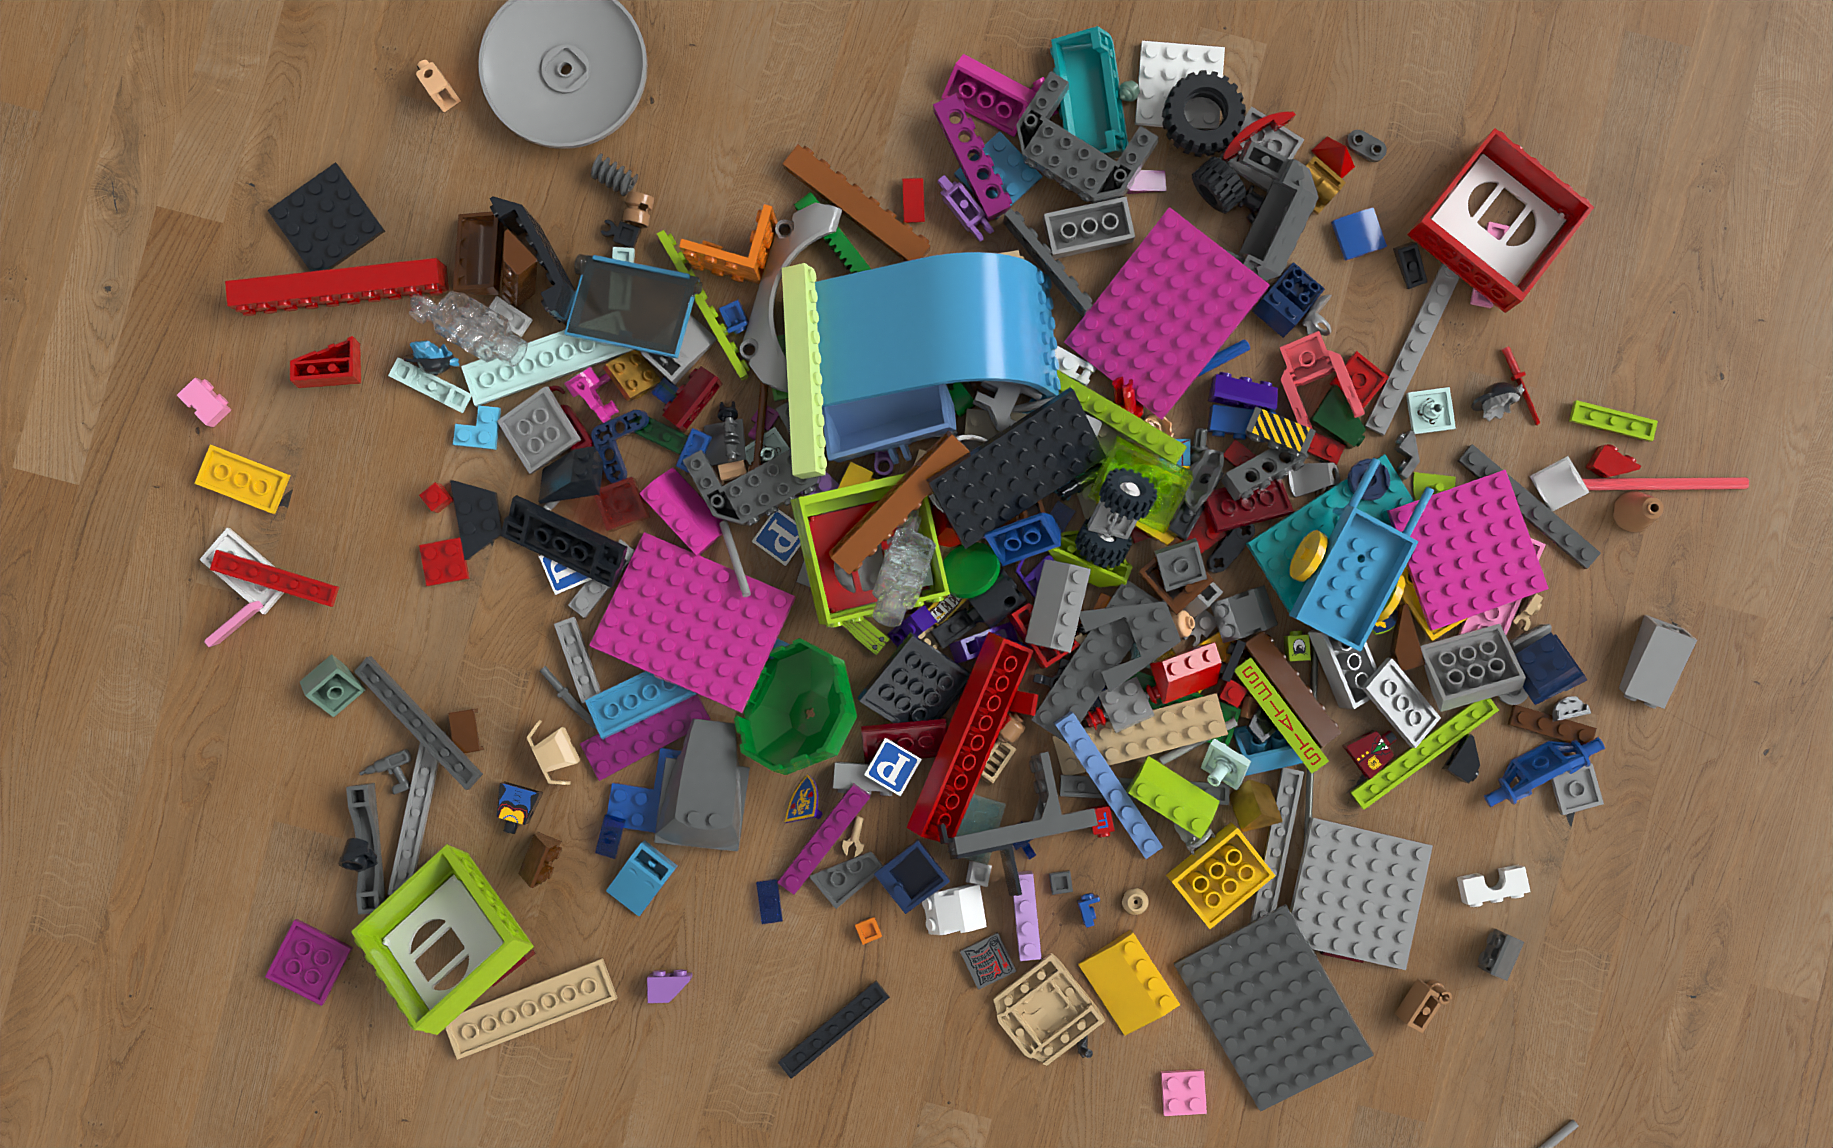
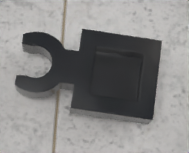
[601,220,641,248]

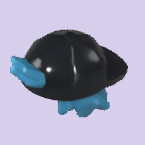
[403,340,459,376]

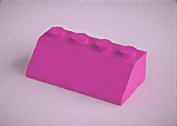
[941,54,1037,137]
[639,467,723,556]

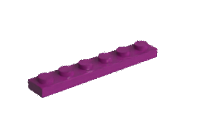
[777,783,870,895]

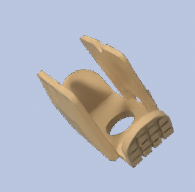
[527,720,580,785]

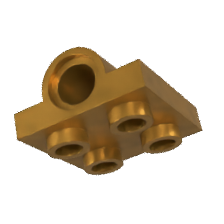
[1306,156,1346,215]
[603,349,661,401]

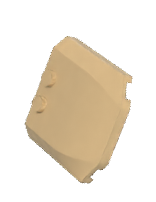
[993,953,1105,1066]

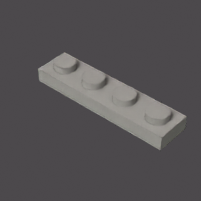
[568,539,635,618]
[554,617,601,703]

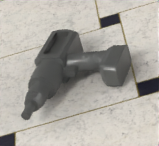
[359,749,411,795]

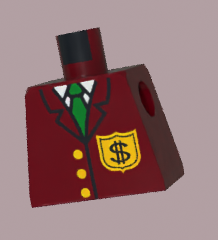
[1342,730,1397,779]

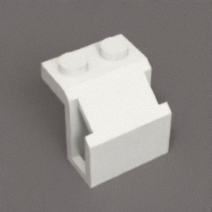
[922,884,987,935]

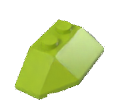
[1048,530,1132,587]

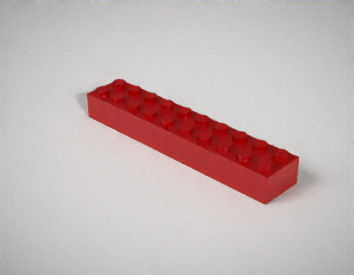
[225,258,449,316]
[906,632,1034,844]

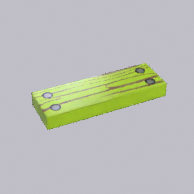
[830,608,890,655]

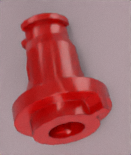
[1112,377,1144,418]

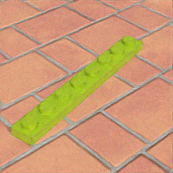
[657,230,750,381]
[1057,370,1187,465]
[1350,698,1499,810]

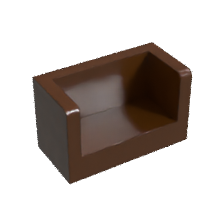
[448,708,484,753]

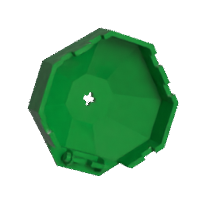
[734,638,857,775]

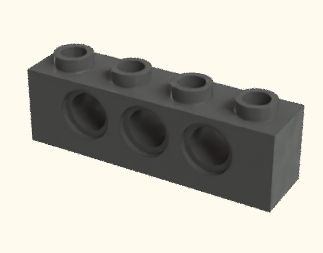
[1221,448,1308,501]

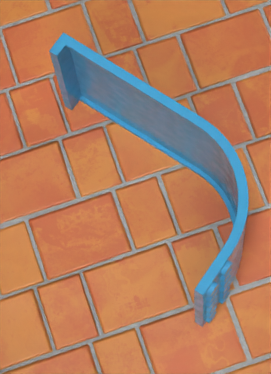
[815,252,1061,407]

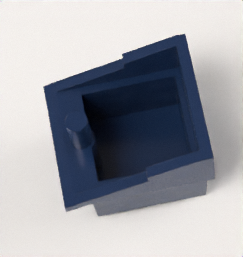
[1515,633,1587,705]
[874,839,950,914]

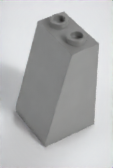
[1619,615,1697,709]

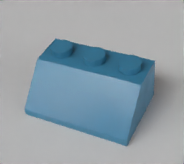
[1233,726,1303,776]

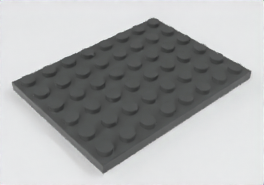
[1174,904,1374,1112]

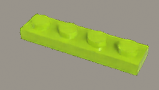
[1569,400,1658,442]

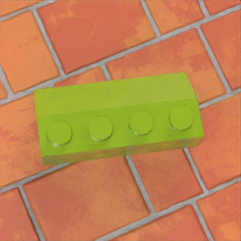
[1126,756,1220,839]

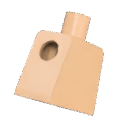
[416,60,461,112]

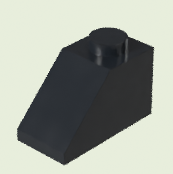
[1442,734,1480,783]

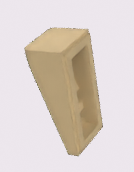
[980,738,1016,785]

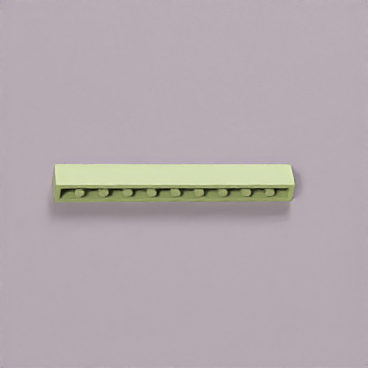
[782,263,827,479]

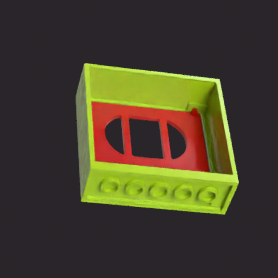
[790,473,950,628]

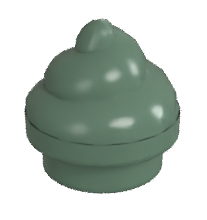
[1119,80,1140,102]

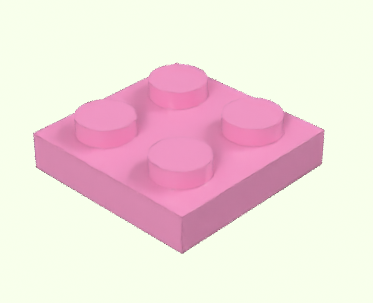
[1161,1069,1207,1116]

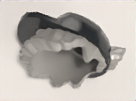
[1471,382,1524,421]

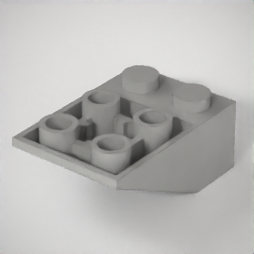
[641,314,717,385]

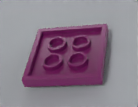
[265,919,353,1006]

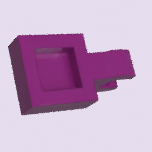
[748,405,780,441]

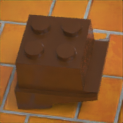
[1138,537,1214,615]

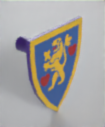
[785,775,823,823]

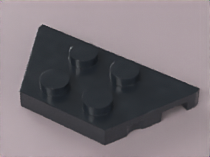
[450,480,503,560]

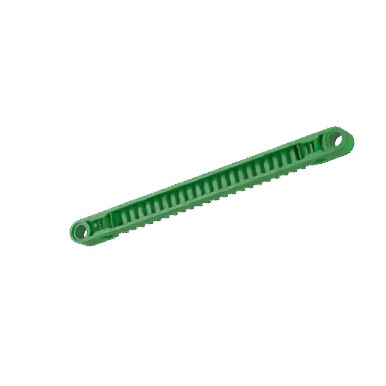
[794,192,976,418]

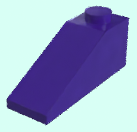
[949,622,1019,663]

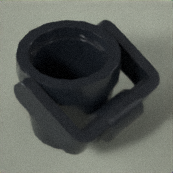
[338,838,378,872]

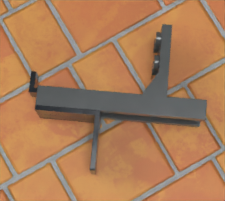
[937,752,1098,896]

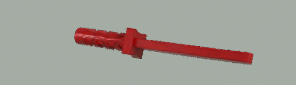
[1502,346,1540,425]

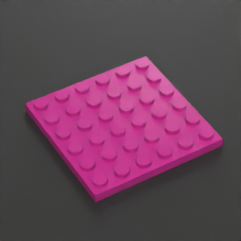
[1387,470,1549,631]

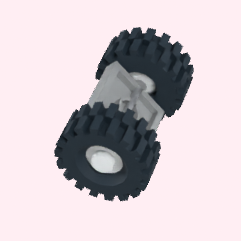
[1075,468,1157,568]

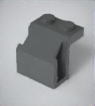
[1210,585,1278,643]

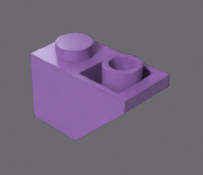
[647,969,692,1003]

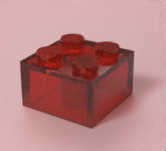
[594,477,650,532]

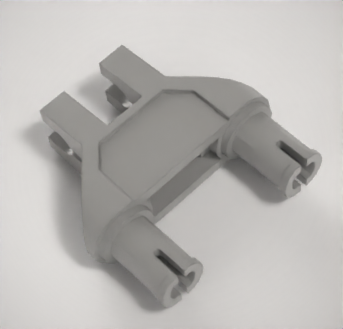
[972,381,1042,432]

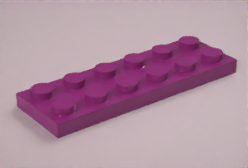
[580,694,711,781]

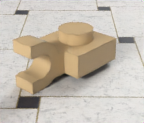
[1512,593,1543,632]

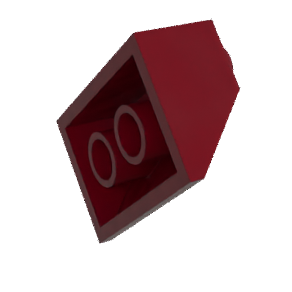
[662,366,723,433]

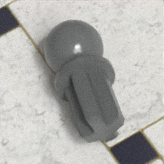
[1190,428,1208,464]

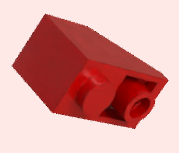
[1585,444,1641,478]

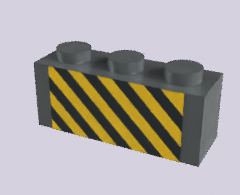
[1245,407,1316,458]

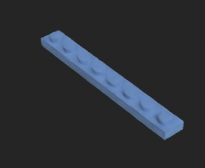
[1054,711,1163,859]

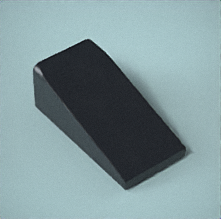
[1393,242,1428,289]

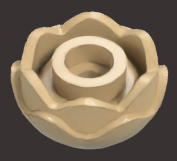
[1122,888,1149,915]

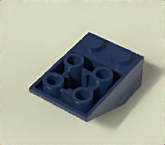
[1252,262,1325,338]

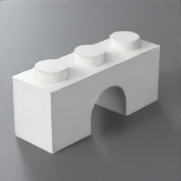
[1457,864,1530,907]

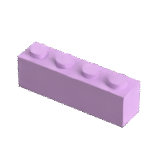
[1013,871,1041,961]

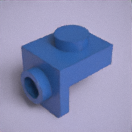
[719,299,749,334]

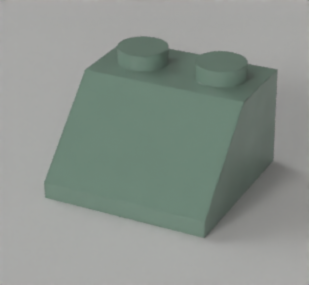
[300,654,366,717]

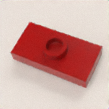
[1224,439,1265,479]

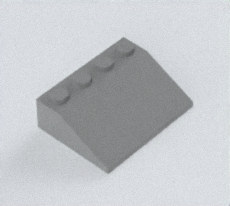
[1420,624,1526,712]

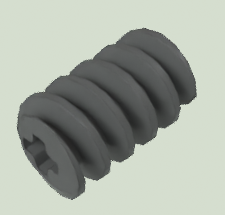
[591,153,638,196]

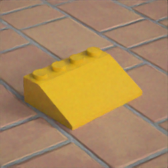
[1166,822,1275,929]
[1078,929,1180,1035]

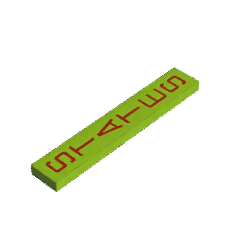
[1235,658,1329,773]

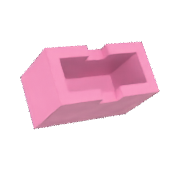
[177,378,231,427]

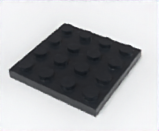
[268,162,385,272]
[857,632,971,723]

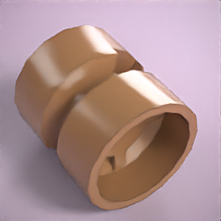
[621,191,654,228]

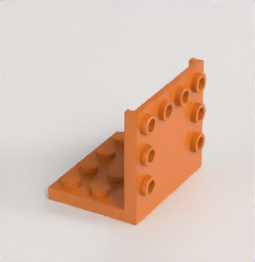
[679,204,778,285]

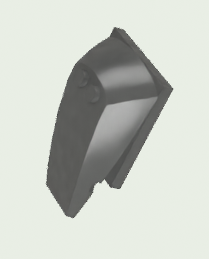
[654,718,750,851]

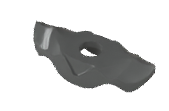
[1183,449,1224,513]

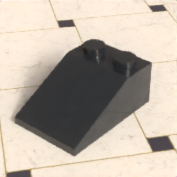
[538,446,603,504]

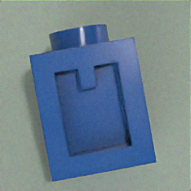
[1077,893,1100,928]

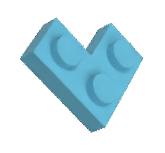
[453,405,501,450]

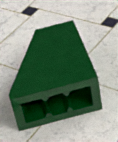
[1309,385,1366,449]

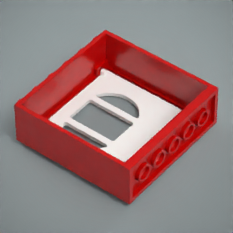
[1407,128,1594,313]

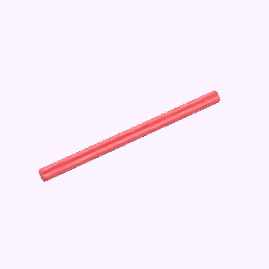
[1582,477,1749,490]

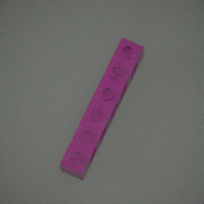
[933,94,1012,221]

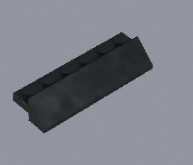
[501,495,628,588]

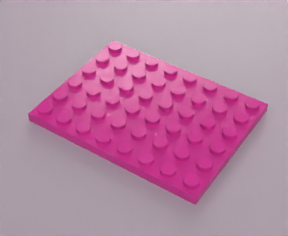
[1064,207,1270,420]
[589,532,796,713]

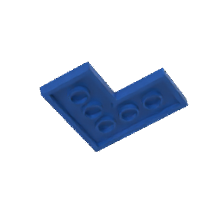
[605,748,682,833]

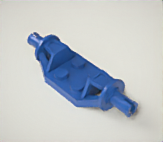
[1484,737,1605,808]

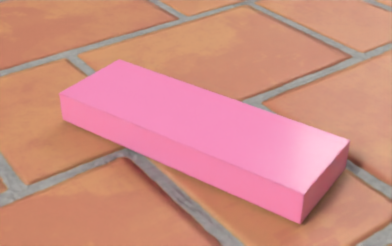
[204,601,264,647]

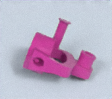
[564,367,619,423]

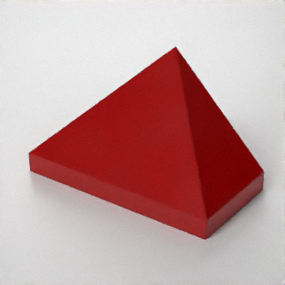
[1311,136,1355,178]

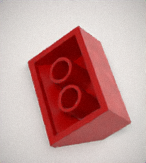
[1150,642,1222,704]

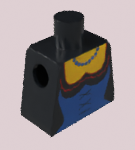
[496,781,543,834]

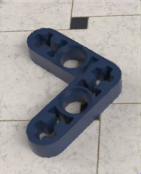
[591,410,649,484]

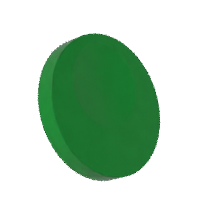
[943,542,1000,599]

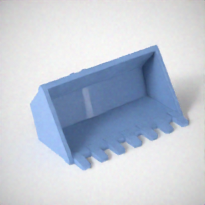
[822,384,956,464]

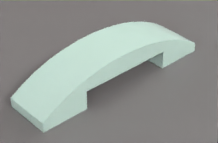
[388,357,472,413]

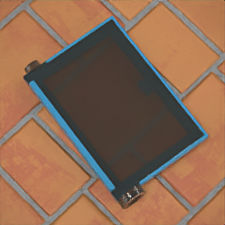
[564,254,702,359]

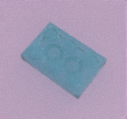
[947,794,1006,865]

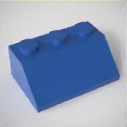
[984,512,1061,566]

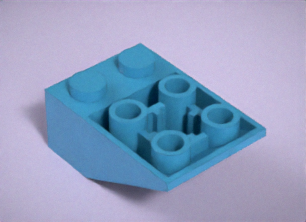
[606,840,678,916]

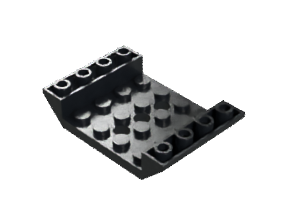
[489,196,576,326]

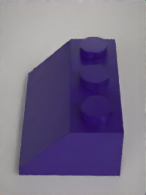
[1208,372,1278,412]

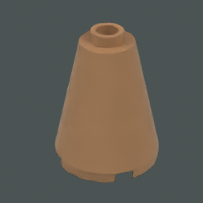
[1613,491,1664,532]

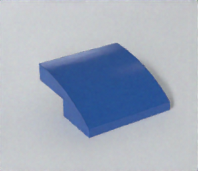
[1331,208,1387,261]

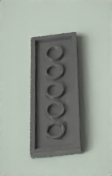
[1003,209,1093,318]

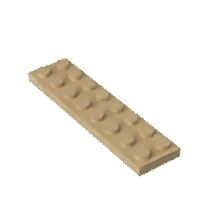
[1053,693,1228,775]
[446,958,618,1060]

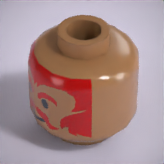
[998,712,1025,743]

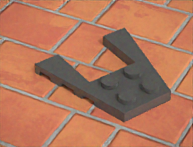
[1079,601,1181,692]

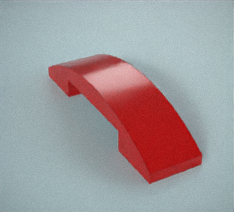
[1221,111,1296,163]

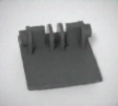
[704,417,746,466]

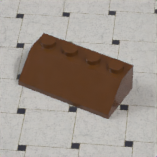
[502,229,538,309]

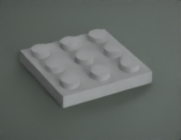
[1219,106,1304,192]
[497,387,581,474]

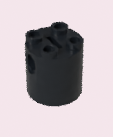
[966,568,1027,629]

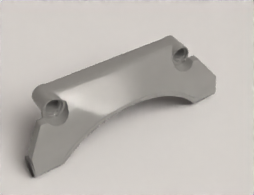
[740,203,842,392]

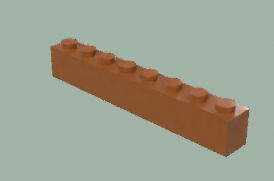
[783,144,931,262]
[829,430,970,574]

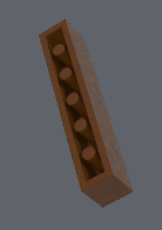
[1242,631,1341,749]

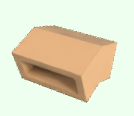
[718,460,747,486]

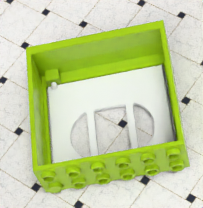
[351,844,534,1035]

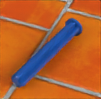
[1197,340,1250,377]

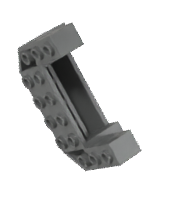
[1016,71,1158,204]
[1223,141,1318,281]
[683,402,827,526]

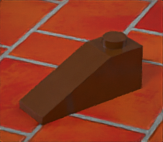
[1389,604,1425,671]

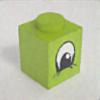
[1283,631,1311,661]

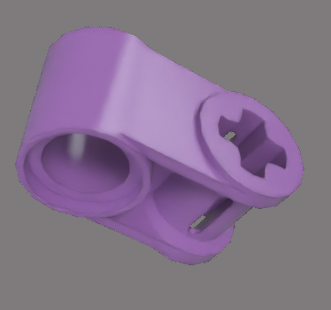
[874,448,897,478]

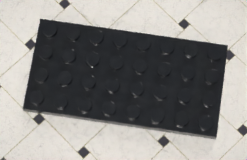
[926,387,1106,549]

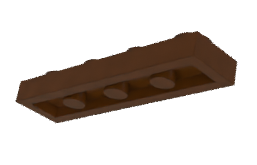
[1508,705,1597,745]

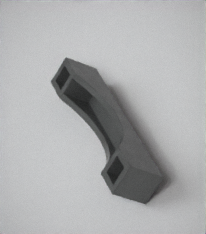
[346,783,386,915]

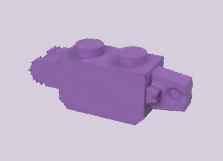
[938,175,994,242]

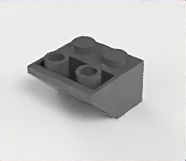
[1478,928,1524,981]

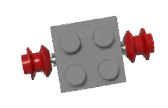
[1085,677,1160,733]

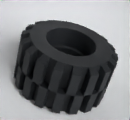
[1192,156,1246,214]

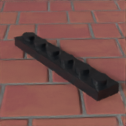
[778,980,890,1079]

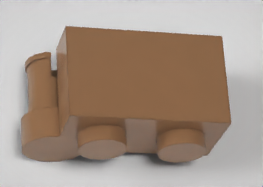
[1395,978,1452,1034]

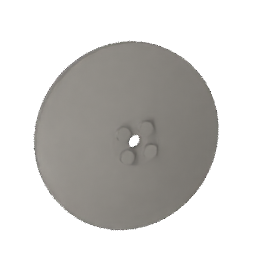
[479,0,648,149]

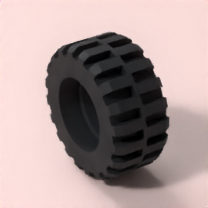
[1162,70,1246,157]

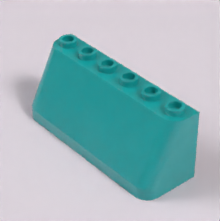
[1050,26,1128,159]

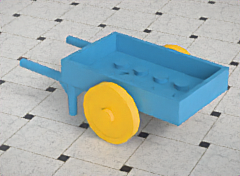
[1289,458,1434,652]

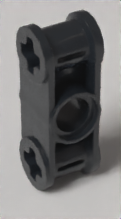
[1206,524,1255,573]

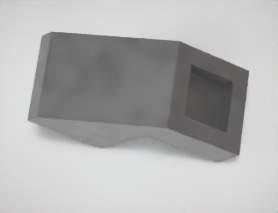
[1394,430,1420,481]

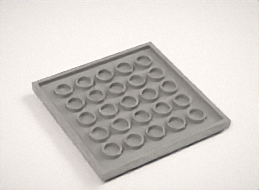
[1290,817,1433,970]

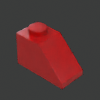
[1009,690,1038,716]

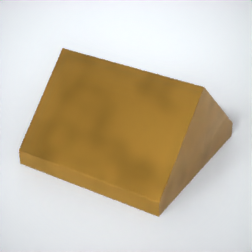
[1229,779,1283,833]

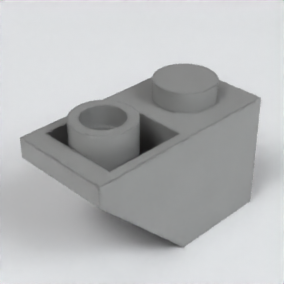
[1183,582,1223,618]

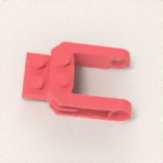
[1280,331,1365,435]

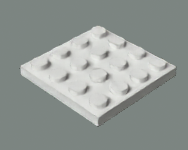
[1135,41,1225,131]

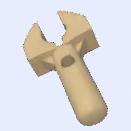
[842,816,864,857]

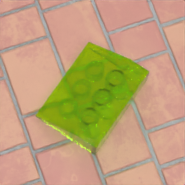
[1088,435,1193,533]

